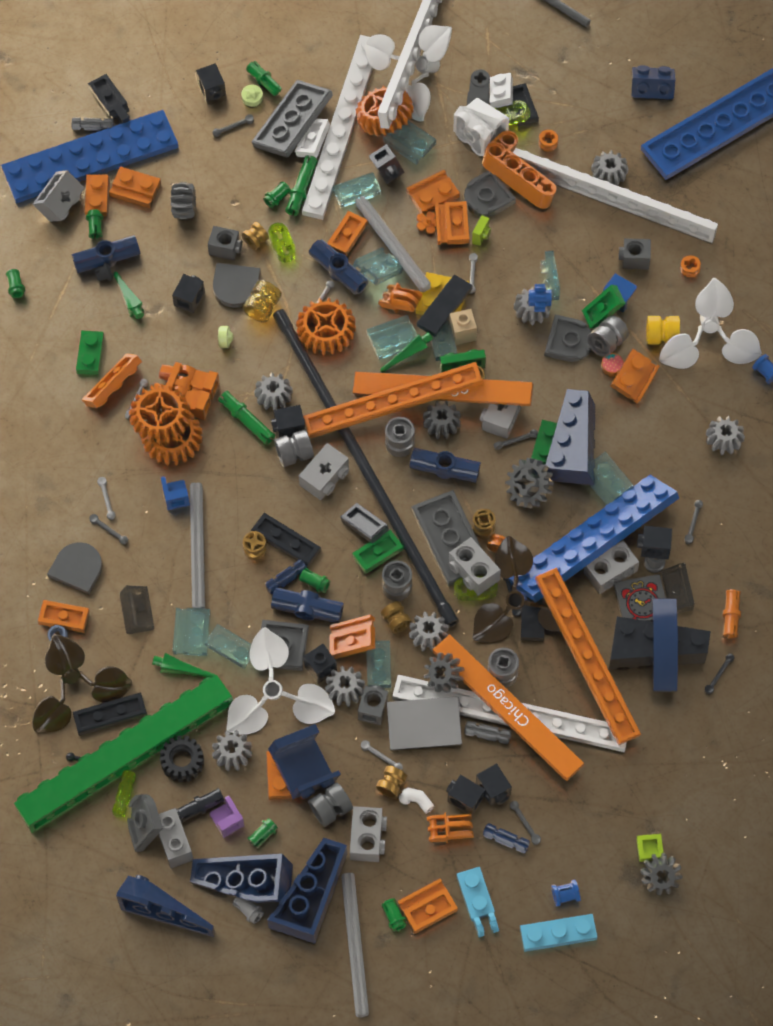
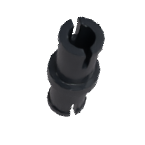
[176,788,225,823]

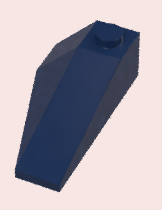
[190,854,293,903]
[116,875,215,937]

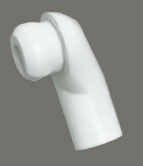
[399,788,435,814]

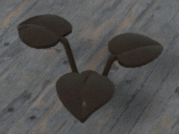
[472,536,560,642]
[32,634,132,733]

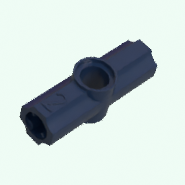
[71,235,141,273]
[309,239,369,295]
[410,448,481,483]
[271,588,344,623]

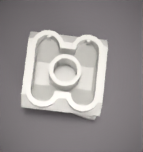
[453,98,509,156]

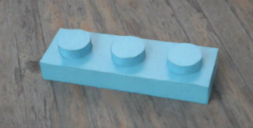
[520,914,597,952]

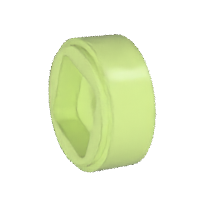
[241,85,263,107]
[218,326,234,348]

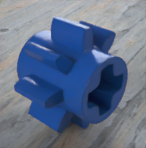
[528,284,552,312]

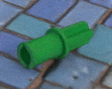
[246,61,282,96]

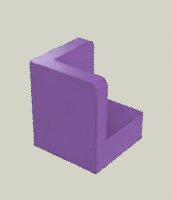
[210,796,244,838]

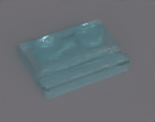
[383,120,436,165]
[353,247,404,285]
[367,315,417,360]
[590,451,634,505]
[173,608,211,656]

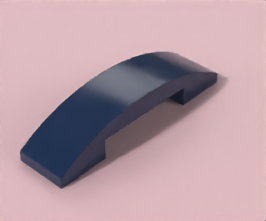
[652,598,678,692]

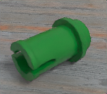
[263,181,291,208]
[86,209,103,239]
[6,269,25,298]
[299,568,331,593]
[247,818,278,849]
[381,898,407,932]

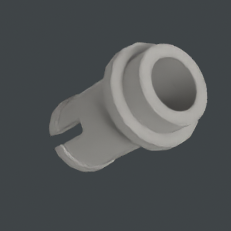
[232,897,264,924]

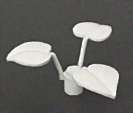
[365,25,452,122]
[659,278,762,369]
[226,627,335,735]

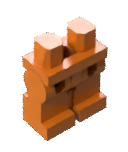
[154,362,220,420]

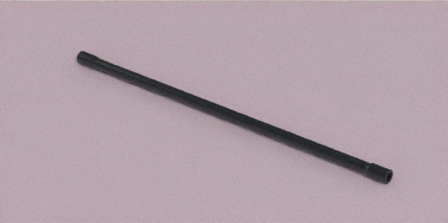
[273,309,459,628]

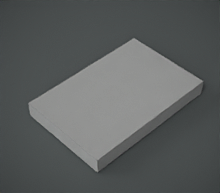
[387,696,462,750]

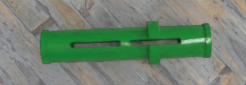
[285,155,318,216]
[218,390,276,445]

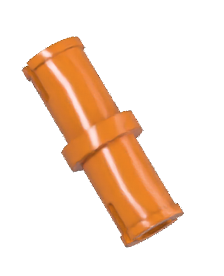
[723,589,741,639]

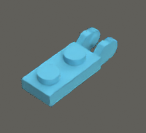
[456,867,499,937]

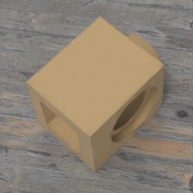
[449,309,477,345]

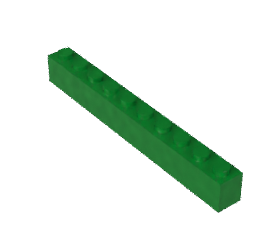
[14,675,233,833]

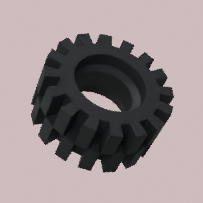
[160,735,204,783]

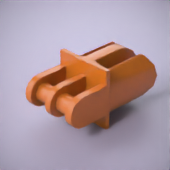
[378,282,422,313]
[427,812,474,843]

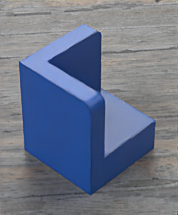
[603,273,637,312]
[161,476,190,510]

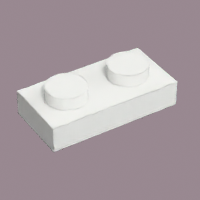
[490,73,513,108]
[295,119,330,158]

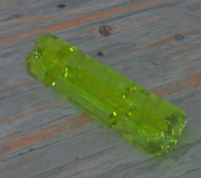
[112,770,136,817]

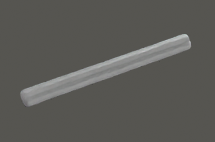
[355,196,431,292]
[190,482,205,611]
[341,873,369,1017]

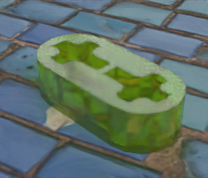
[495,100,530,124]
[268,222,296,263]
[454,576,498,601]

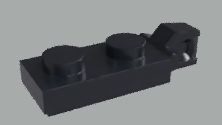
[88,74,130,124]

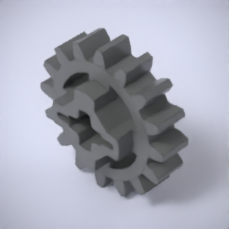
[505,458,554,508]

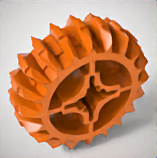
[356,85,414,137]
[296,297,356,356]
[129,384,191,444]
[141,407,203,466]

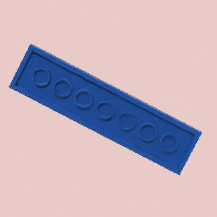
[641,68,773,180]
[1,110,179,204]
[508,475,679,602]

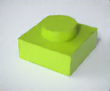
[472,215,491,246]
[636,834,664,862]

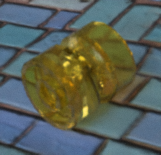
[243,280,282,322]

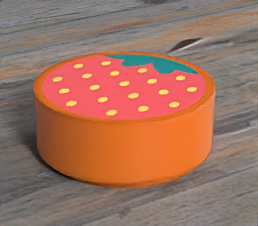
[601,353,624,377]

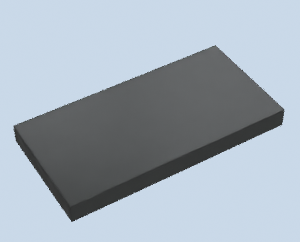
[252,80,333,158]
[411,490,481,587]

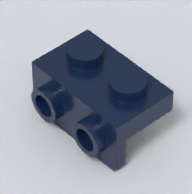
[631,65,676,99]

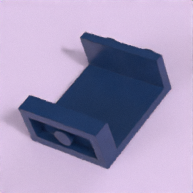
[268,724,341,799]

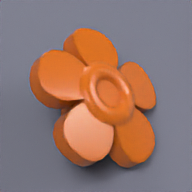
[416,211,436,234]

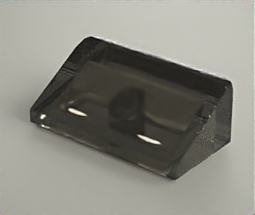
[661,563,695,613]
[120,585,154,634]

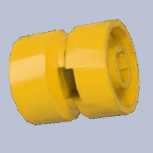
[646,316,680,345]

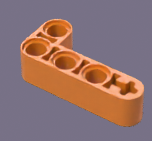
[482,131,556,209]

